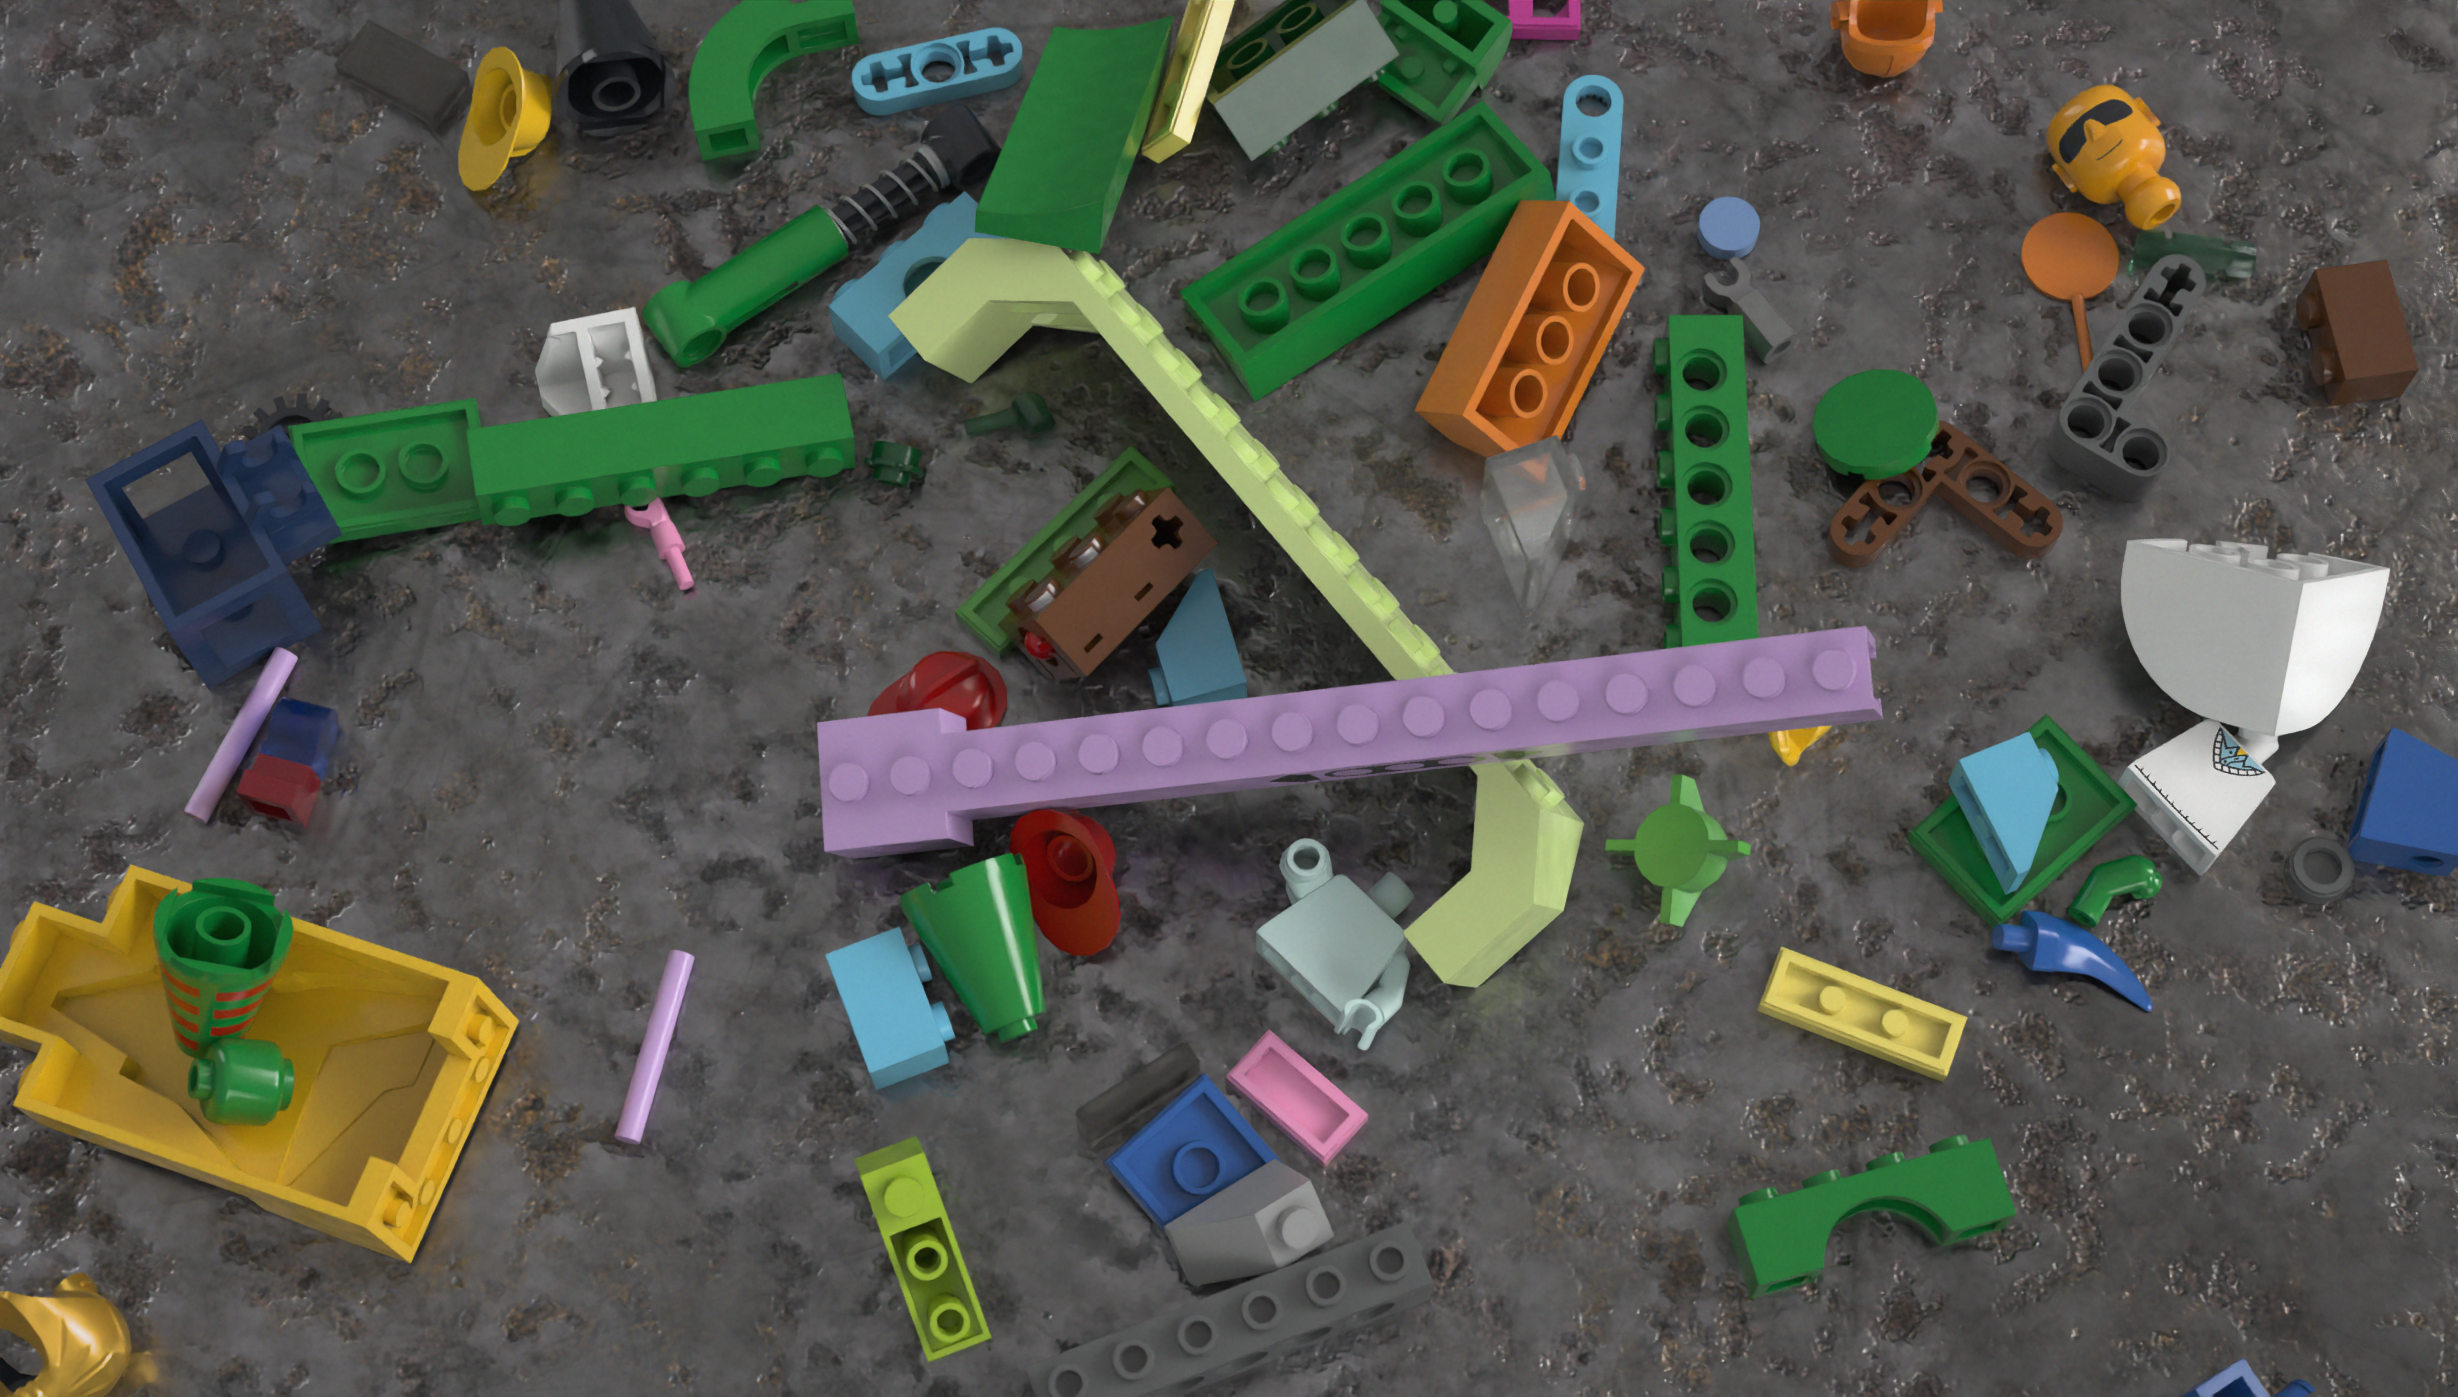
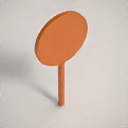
[2021,212,2119,373]

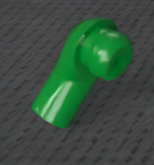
[2067,854,2162,928]

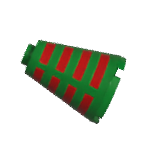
[153,878,293,1059]

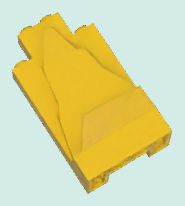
[0,865,519,1264]

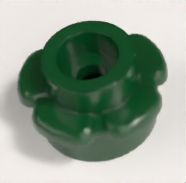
[864,441,924,488]

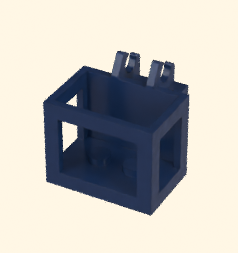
[86,419,343,690]

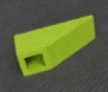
[854,1135,992,1362]

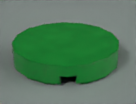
[1812,369,1940,480]

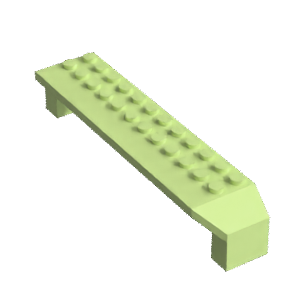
[888,238,1584,988]

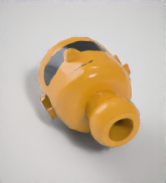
[2046,84,2181,230]

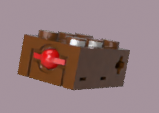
[997,487,1218,679]

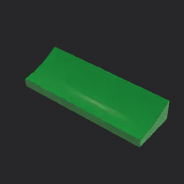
[975,15,1174,254]
[1179,101,1556,403]

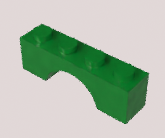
[1726,1135,2017,1299]

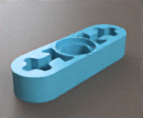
[852,27,1024,116]

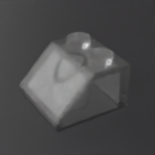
[1478,435,1586,618]

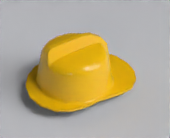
[458,46,553,191]

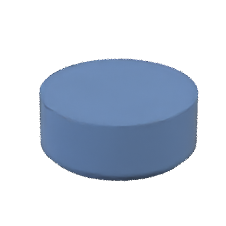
[1697,197,1760,260]

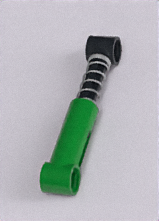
[642,105,1002,368]

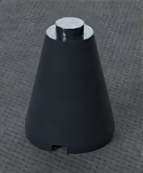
[554,0,676,137]

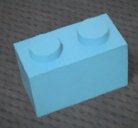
[825,926,955,1090]

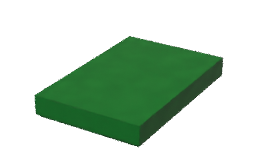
[288,398,481,544]
[1906,713,2138,929]

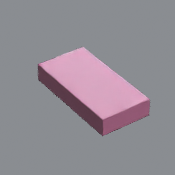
[1225,1029,1368,1168]

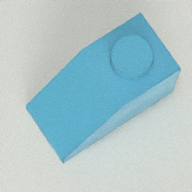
[1147,568,1247,707]
[1948,732,2059,895]

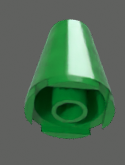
[898,853,1046,1043]

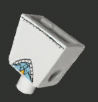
[2117,718,2279,876]

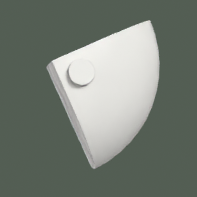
[2121,539,2390,743]

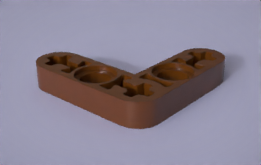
[1826,420,2063,568]

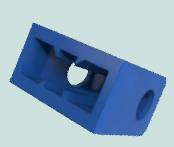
[2345,727,2458,876]

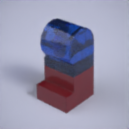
[236,696,339,828]

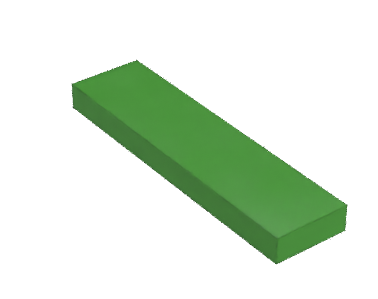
[954,445,1176,660]

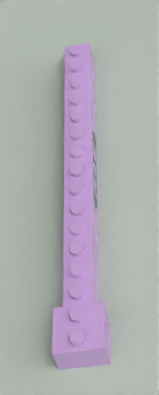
[817,626,1883,859]

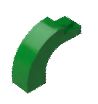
[689,0,860,161]

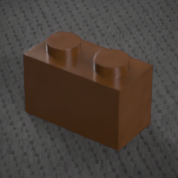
[2296,260,2419,406]

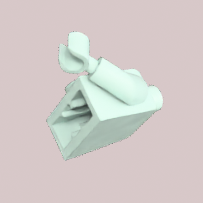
[1256,838,1415,1050]

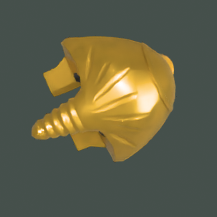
[0,1273,132,1397]

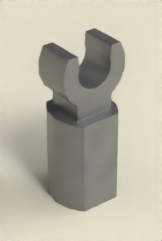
[1701,256,1798,364]

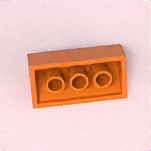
[1414,200,1645,479]

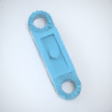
[1555,75,1623,240]

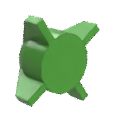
[1605,775,1751,927]

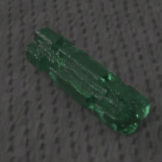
[2133,229,2257,278]

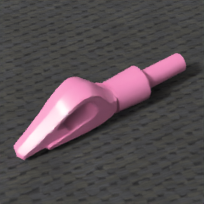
[624,497,694,590]

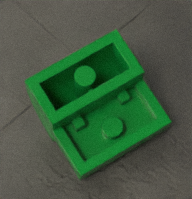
[1373,0,1513,128]

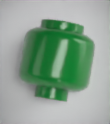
[188,1037,294,1126]

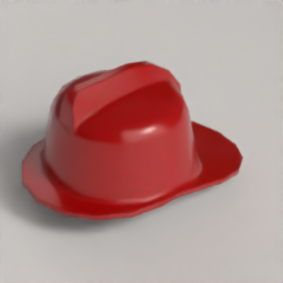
[866,651,1007,731]
[1009,808,1121,956]

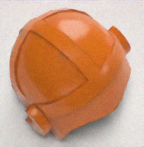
[1830,0,1943,78]

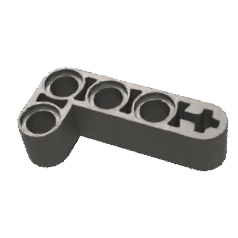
[2047,255,2206,502]

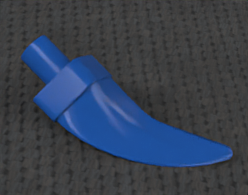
[1992,910,2153,1011]

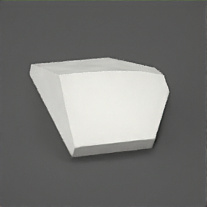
[535,307,657,417]

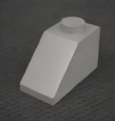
[1163,1159,1335,1286]

